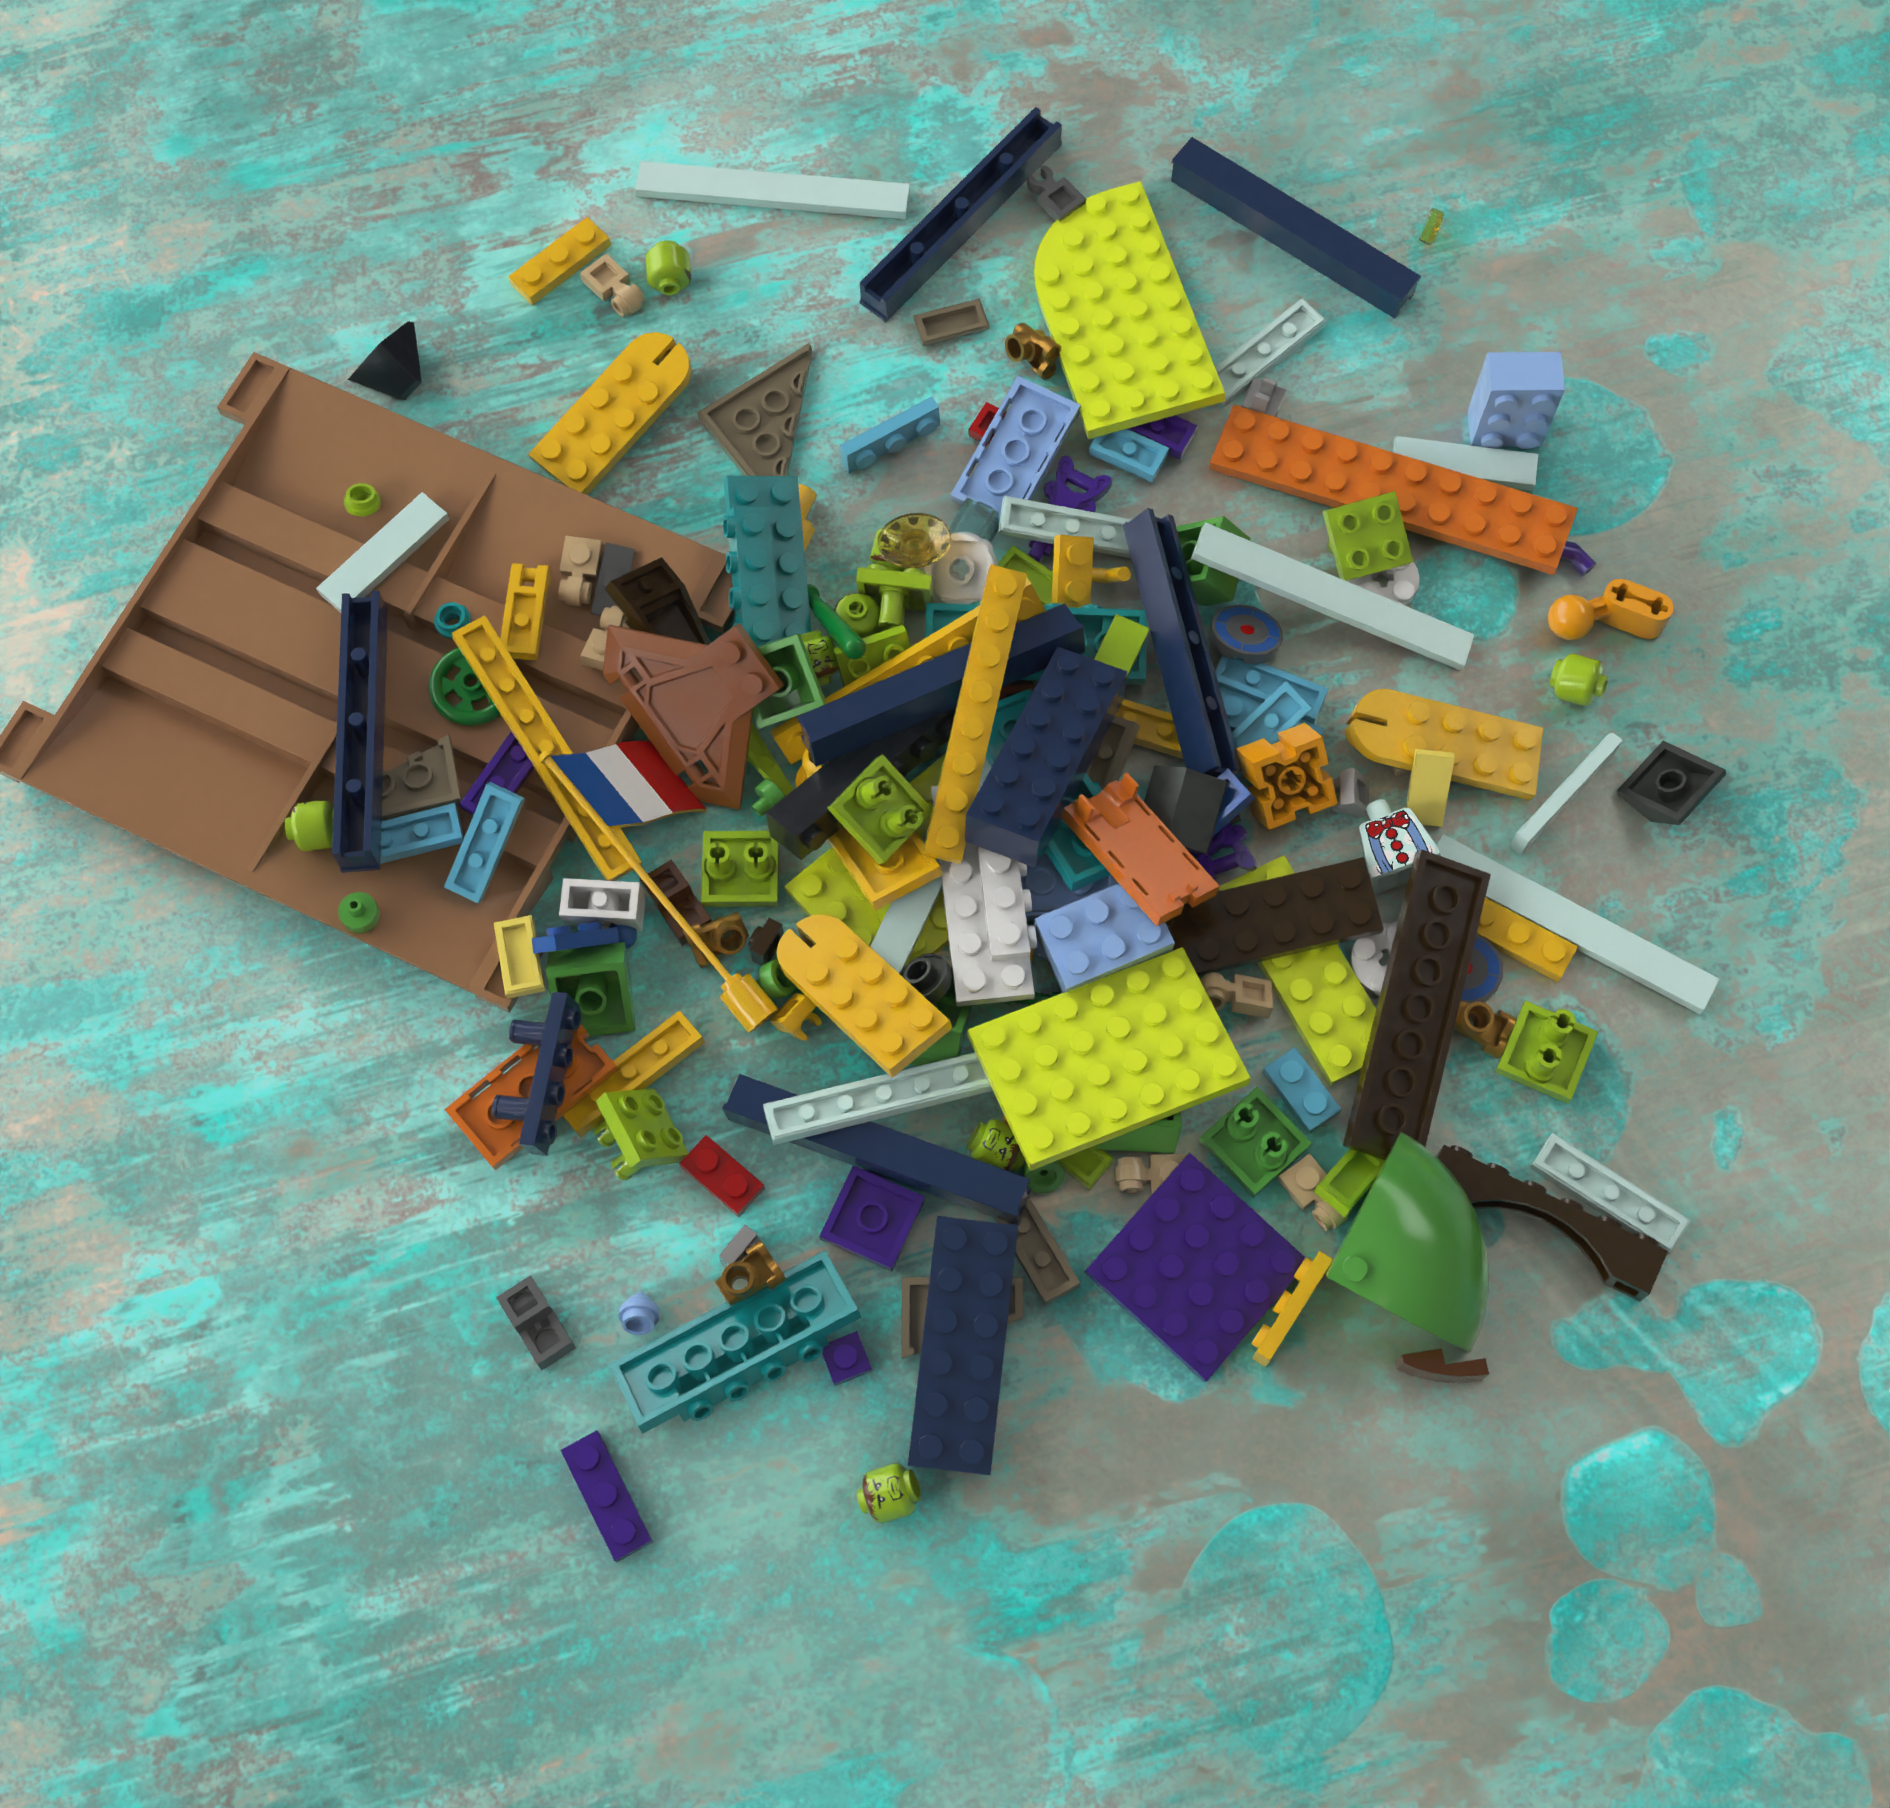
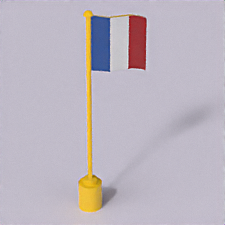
[539,741,779,1033]

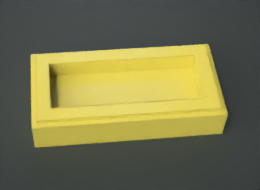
[1406,749,1455,827]
[494,915,546,999]

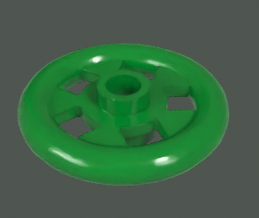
[428,647,501,726]

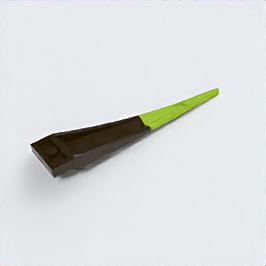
[605,557,794,796]

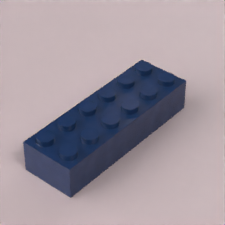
[965,647,1127,868]
[908,1216,1018,1475]

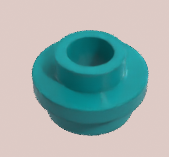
[434,602,472,639]

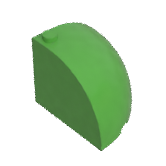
[1326,1132,1489,1352]

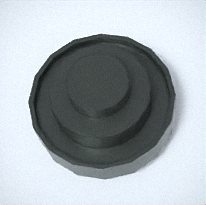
[900,953,954,1004]

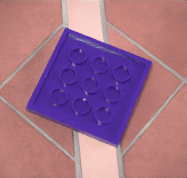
[1084,1153,1305,1382]

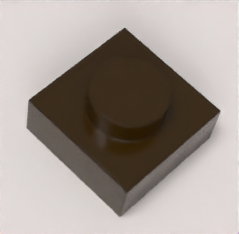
[748,918,784,966]

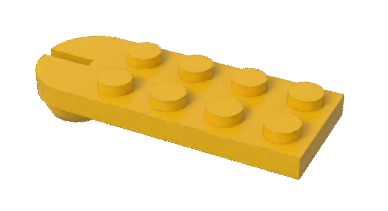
[528,332,692,495]
[1345,689,1543,800]
[795,749,942,911]
[777,914,952,1078]

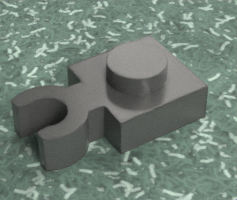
[1027,165,1086,221]

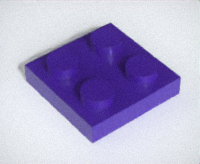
[819,1165,925,1271]

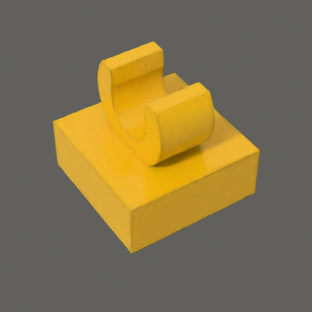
[769,993,822,1041]

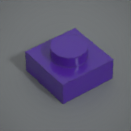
[822,1331,872,1386]

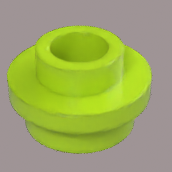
[344,483,381,517]

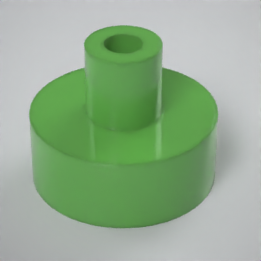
[751,778,785,818]
[338,892,380,933]
[756,958,796,999]
[1023,1159,1065,1194]

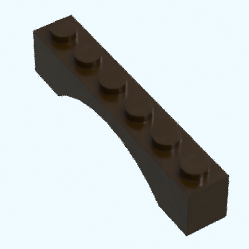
[1436,1145,1668,1302]

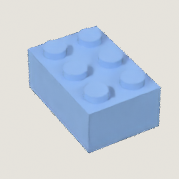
[1467,352,1565,449]
[1034,883,1175,993]

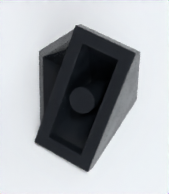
[347,321,422,400]

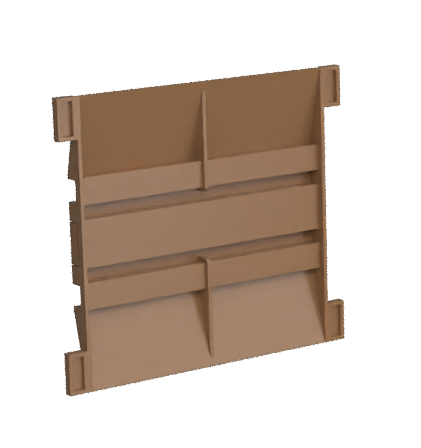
[0,352,735,1013]

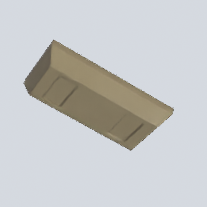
[913,298,990,346]

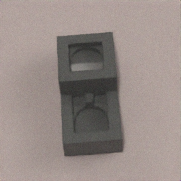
[496,1275,576,1370]

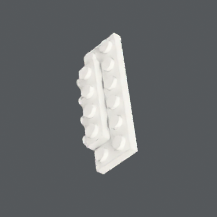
[931,781,1037,1007]

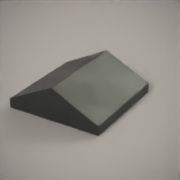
[1617,741,1726,825]
[1144,765,1228,855]

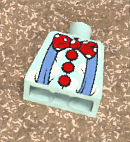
[1359,799,1441,895]

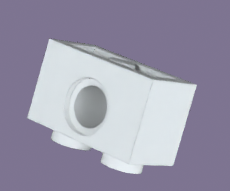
[559,878,646,932]

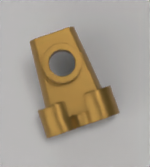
[1005,323,1061,380]
[682,912,749,969]
[1454,1000,1516,1059]
[714,1240,786,1307]

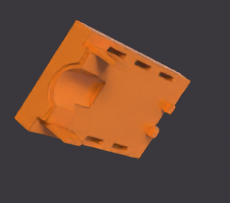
[1061,773,1220,926]
[444,1024,619,1171]

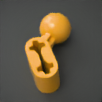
[1548,578,1674,641]

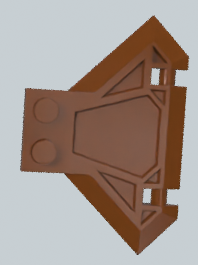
[603,623,784,810]

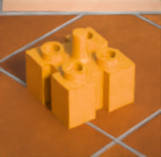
[1236,723,1338,830]

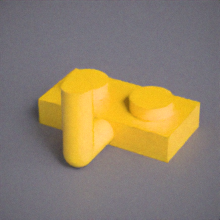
[1051,535,1131,608]

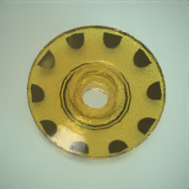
[878,513,951,568]

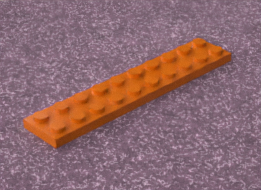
[1209,404,1578,575]

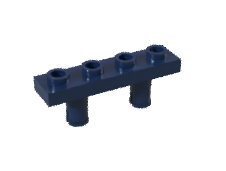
[492,992,581,1156]

